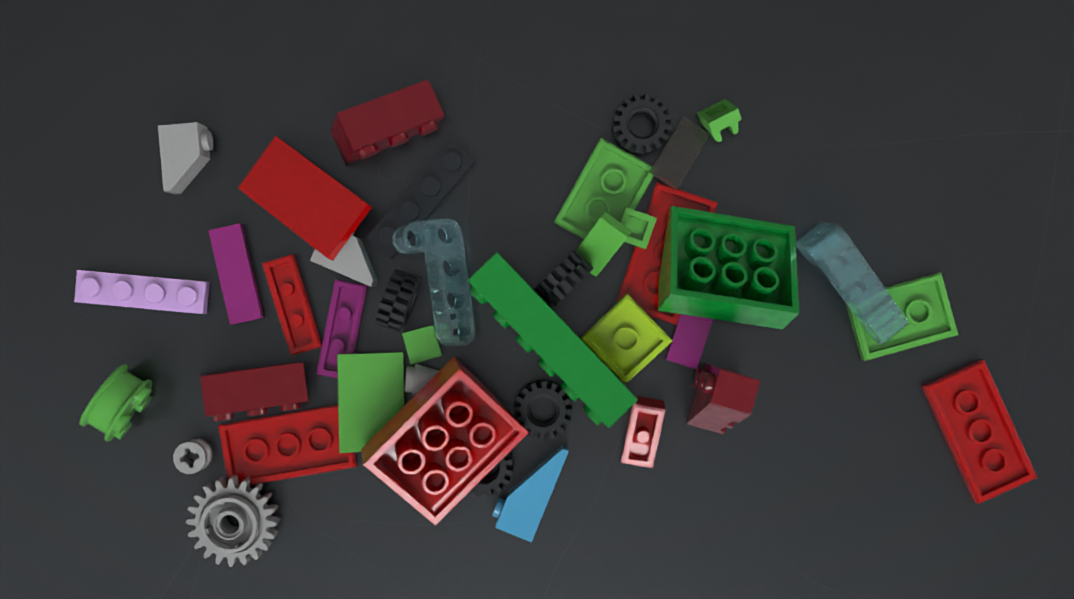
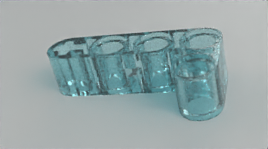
[392,218,476,347]
[796,221,908,345]

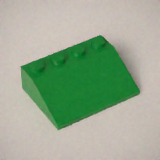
[658,206,799,329]

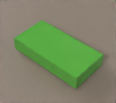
[577,212,632,277]

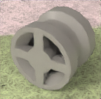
[173,438,213,474]

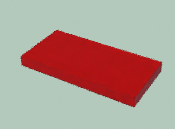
[238,136,372,261]
[615,182,718,325]
[921,359,1038,504]
[218,404,358,485]

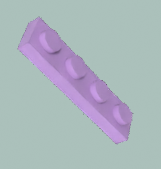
[74,270,210,314]

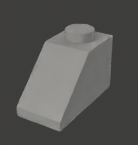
[158,122,213,194]
[310,231,378,287]

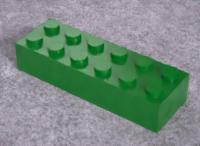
[468,253,638,428]

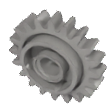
[186,475,280,567]

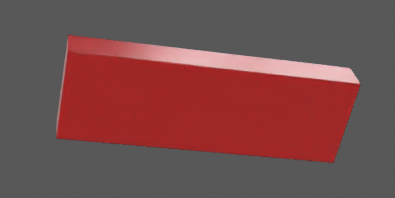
[262,254,322,356]

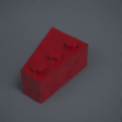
[330,79,444,167]
[200,361,308,421]
[686,363,760,434]

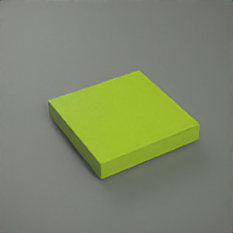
[580,293,673,384]

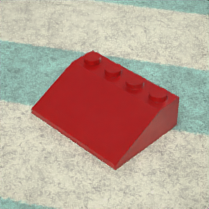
[361,357,529,525]

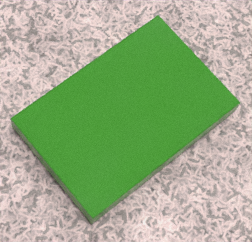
[554,138,657,240]
[844,272,959,361]
[337,352,404,453]

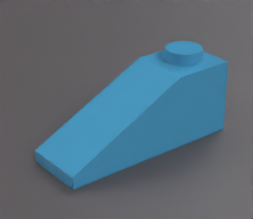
[492,444,569,543]

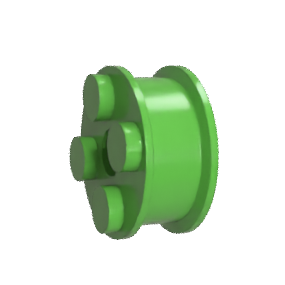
[79,364,152,442]

